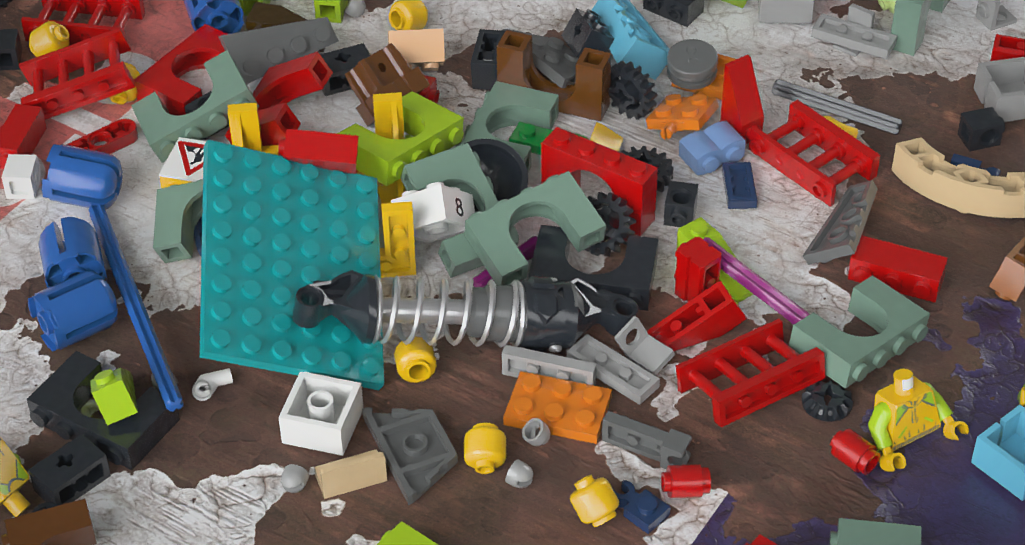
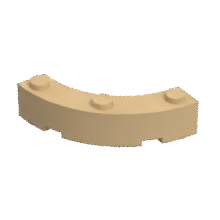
[892,137,1025,218]

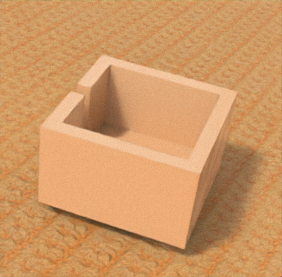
[388,29,445,72]

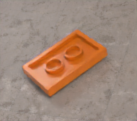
[503,371,612,444]

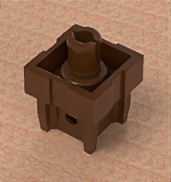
[345,43,430,127]

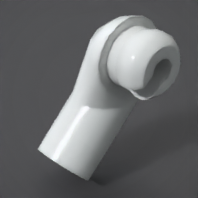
[192,368,233,401]

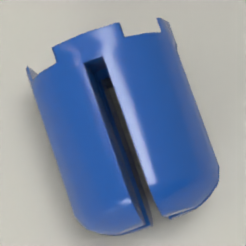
[183,0,244,34]
[42,144,123,210]
[38,217,107,288]
[28,271,118,351]

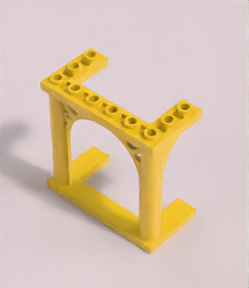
[228,92,416,278]

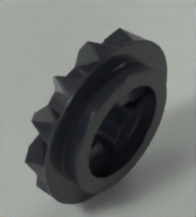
[802,380,853,422]

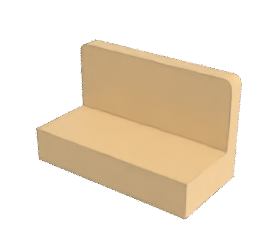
[314,449,387,499]

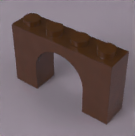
[497,30,611,122]
[1,498,97,545]

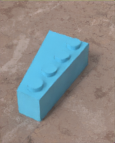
[592,0,670,80]

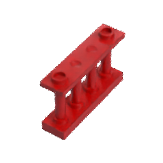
[21,0,145,46]
[19,28,135,120]
[748,99,880,207]
[676,319,825,427]

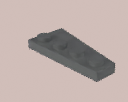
[218,17,339,84]
[802,180,878,265]

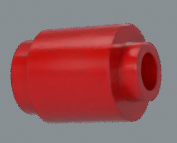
[830,428,881,475]
[661,464,711,499]

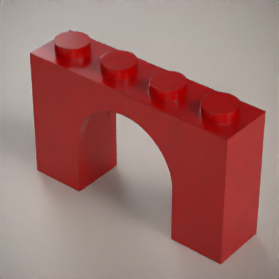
[134,24,227,116]
[225,51,333,146]
[0,104,47,169]
[541,127,658,236]
[278,129,359,174]

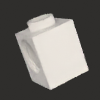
[1,154,42,199]

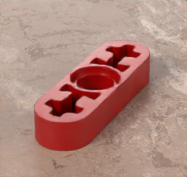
[66,119,138,154]

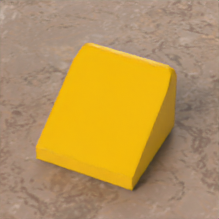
[590,122,623,152]

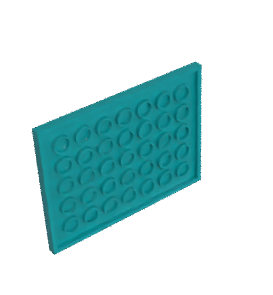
[199,140,384,390]

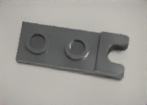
[602,411,692,470]

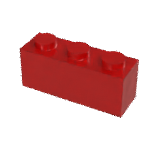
[847,235,948,303]

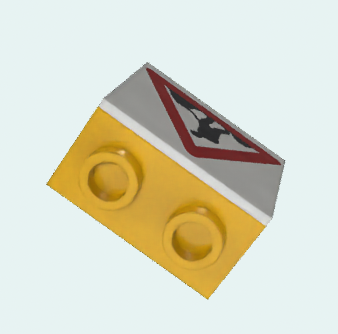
[159,137,207,188]

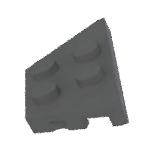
[502,29,579,88]
[362,407,458,505]

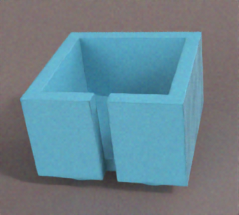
[971,405,1025,501]

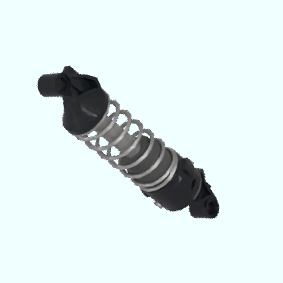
[292,270,638,352]

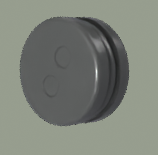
[667,39,718,90]

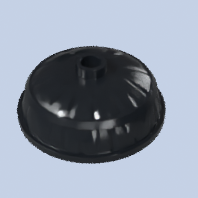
[462,139,528,212]

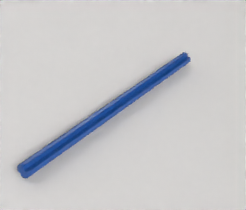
[88,205,184,411]

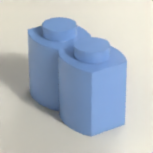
[679,121,745,175]

